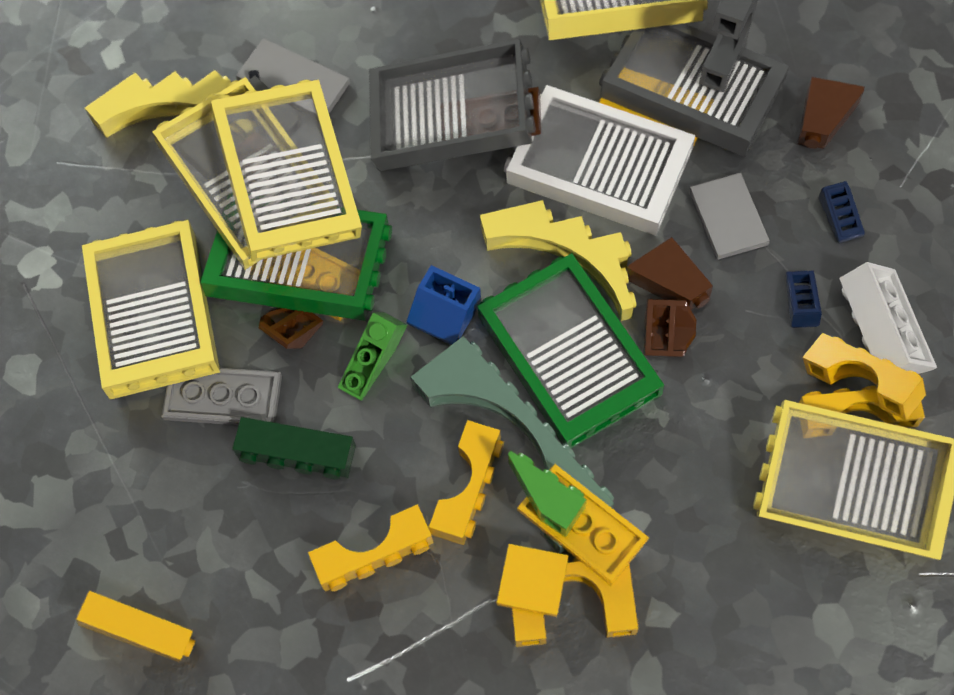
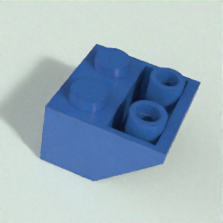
[406,265,481,345]

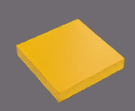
[497,544,569,617]

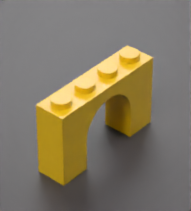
[512,558,638,647]

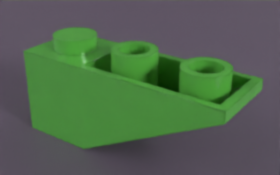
[337,312,407,401]
[508,450,586,537]

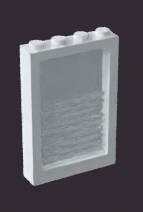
[504,85,695,236]

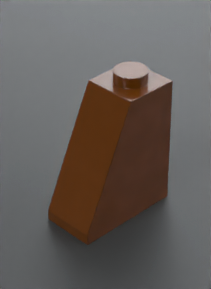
[797,77,865,149]
[627,237,713,310]

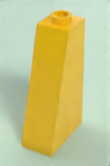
[76,591,196,662]

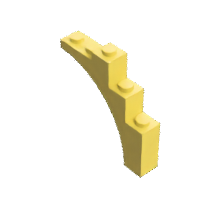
[85,70,257,140]
[480,200,636,321]

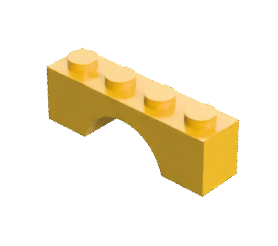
[803,333,926,420]
[799,385,925,438]
[429,420,504,545]
[308,504,434,592]

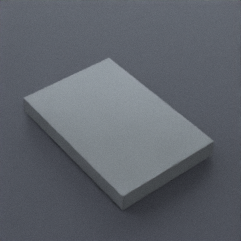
[689,173,770,260]

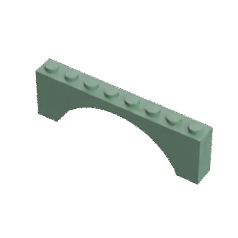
[411,336,614,554]

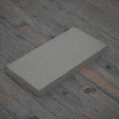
[236,38,350,119]
[161,368,282,425]

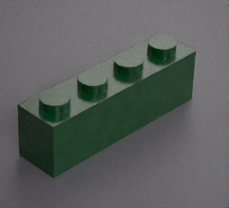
[232,417,356,480]

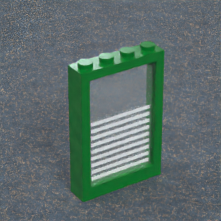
[200,192,392,321]
[477,253,665,448]

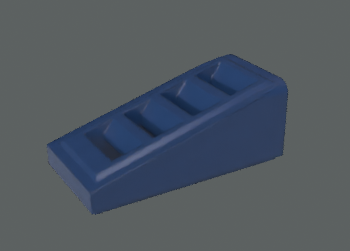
[818,181,865,243]
[785,270,822,328]

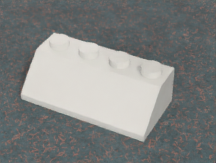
[839,262,937,374]

